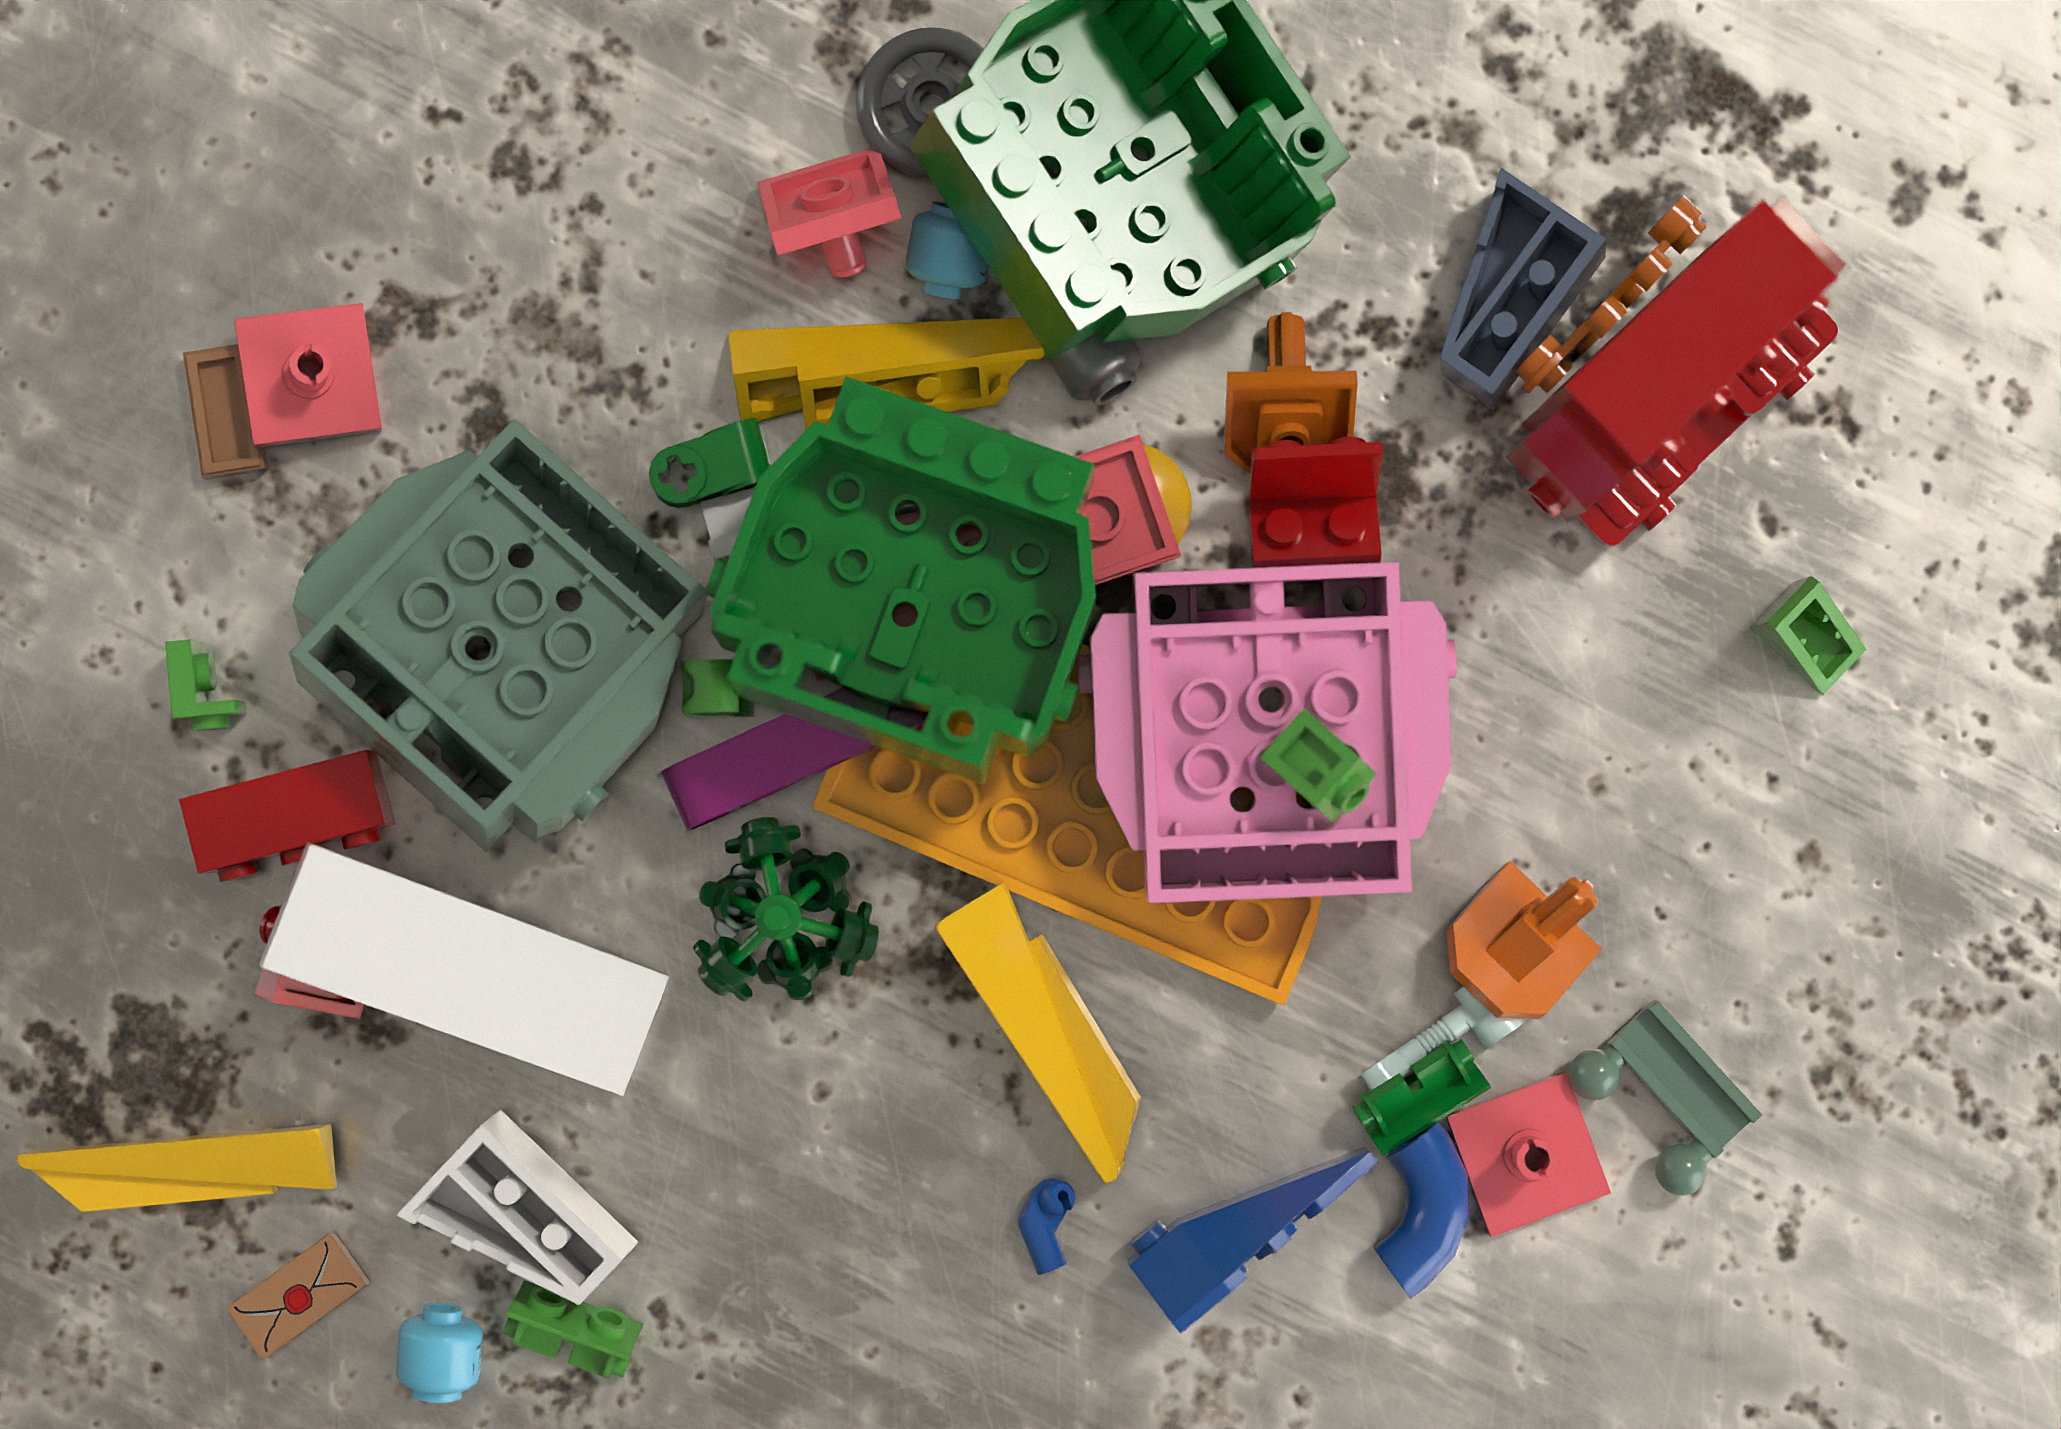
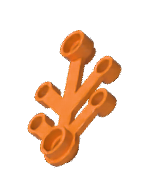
[1514,195,1707,394]

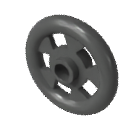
[856,27,984,178]

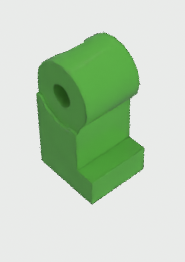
[681,659,754,719]

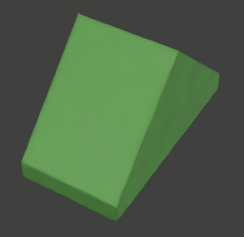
[1750,576,1867,695]

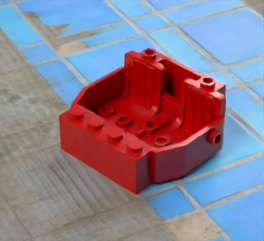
[1506,198,1846,547]

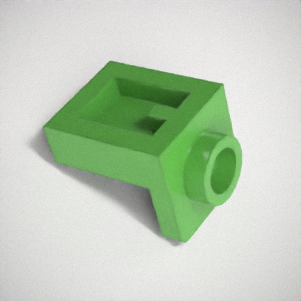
[165,639,246,731]
[1260,708,1376,822]

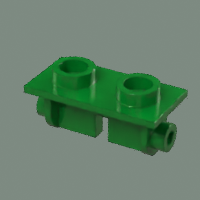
[1352,1038,1492,1156]

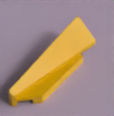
[729,318,1044,429]
[935,882,1141,1184]
[17,1124,337,1212]

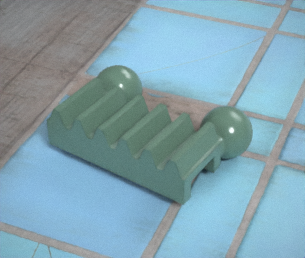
[1568,1000,1762,1196]

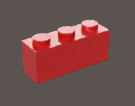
[179,750,396,883]

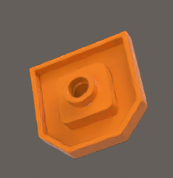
[1224,312,1358,474]
[1446,861,1602,1019]

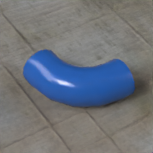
[1373,1121,1470,1299]

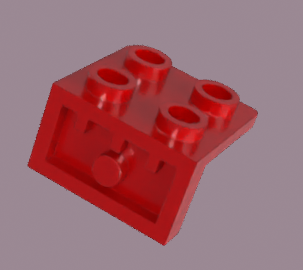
[1248,437,1383,568]

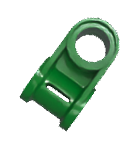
[649,418,772,509]

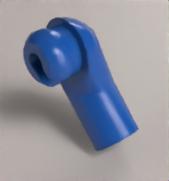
[1018,1178,1076,1275]

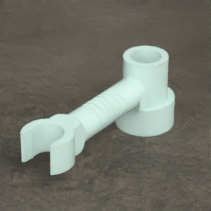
[1360,987,1527,1090]

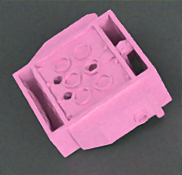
[1078,562,1457,903]

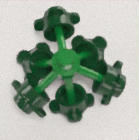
[693,817,879,1002]

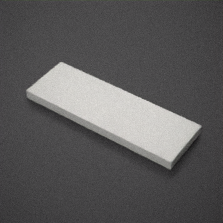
[259,842,669,1096]

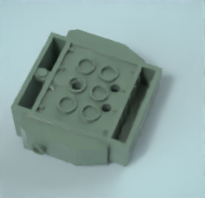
[289,418,707,852]

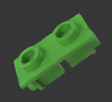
[503,1280,644,1380]

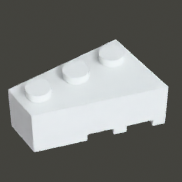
[396,1110,639,1305]

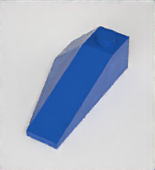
[1127,1147,1378,1334]

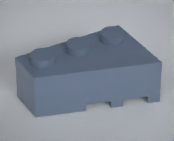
[1440,168,1606,410]

